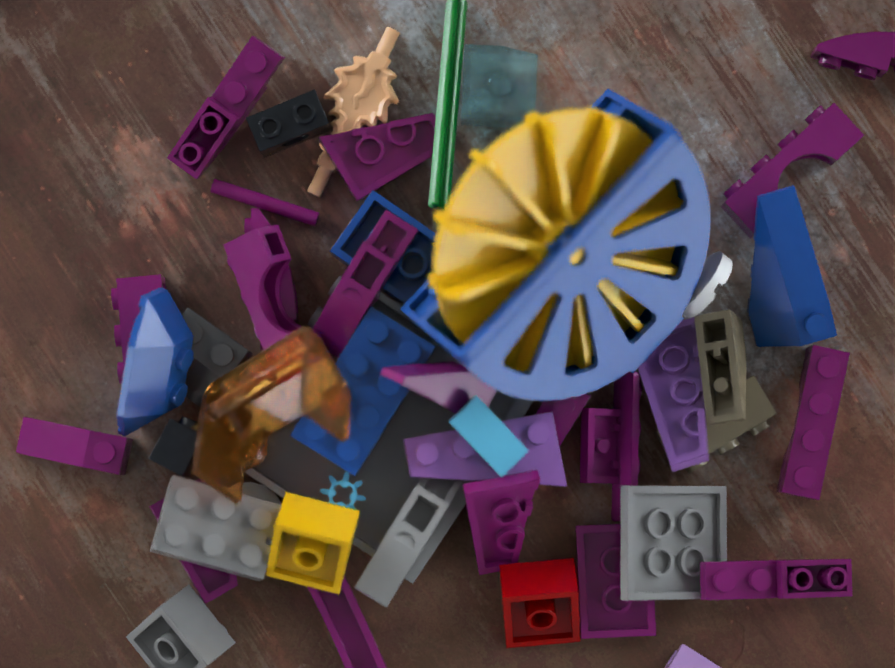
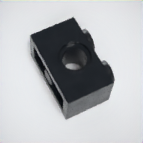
[246,89,331,158]
[148,416,211,477]

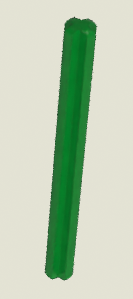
[428,0,467,210]

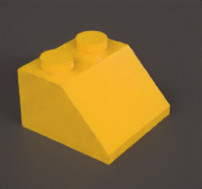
[266,492,360,594]

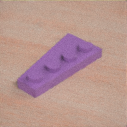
[638,317,709,472]

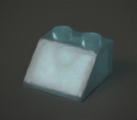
[461,44,538,127]

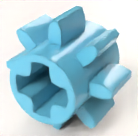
[320,472,366,510]

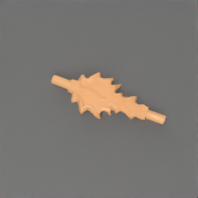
[307,27,400,198]

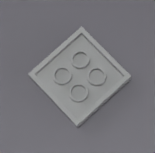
[621,486,727,600]

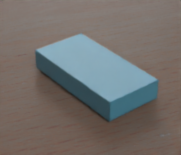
[448,395,529,477]

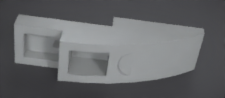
[354,478,464,608]

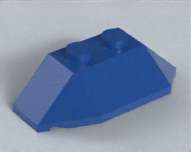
[117,287,194,436]

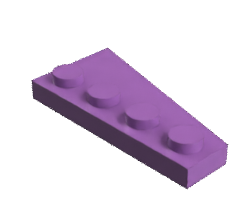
[403,412,567,487]

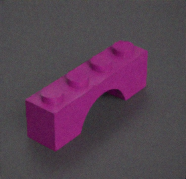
[720,103,864,239]
[223,225,333,385]
[776,345,850,500]

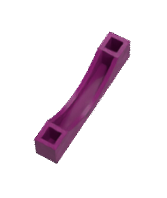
[307,574,388,668]

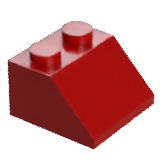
[499,558,580,648]

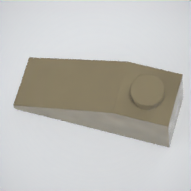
[694,309,747,426]

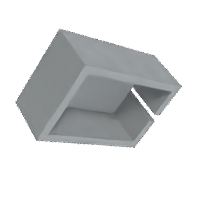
[150,475,281,581]

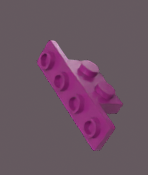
[580,372,642,521]

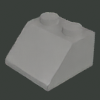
[126,585,236,668]

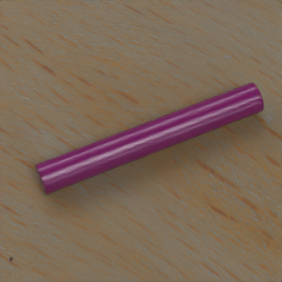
[210,179,320,226]

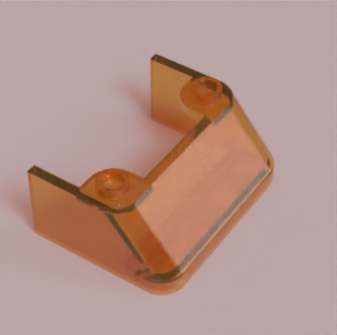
[192,326,351,504]

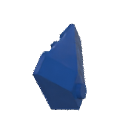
[747,185,837,347]

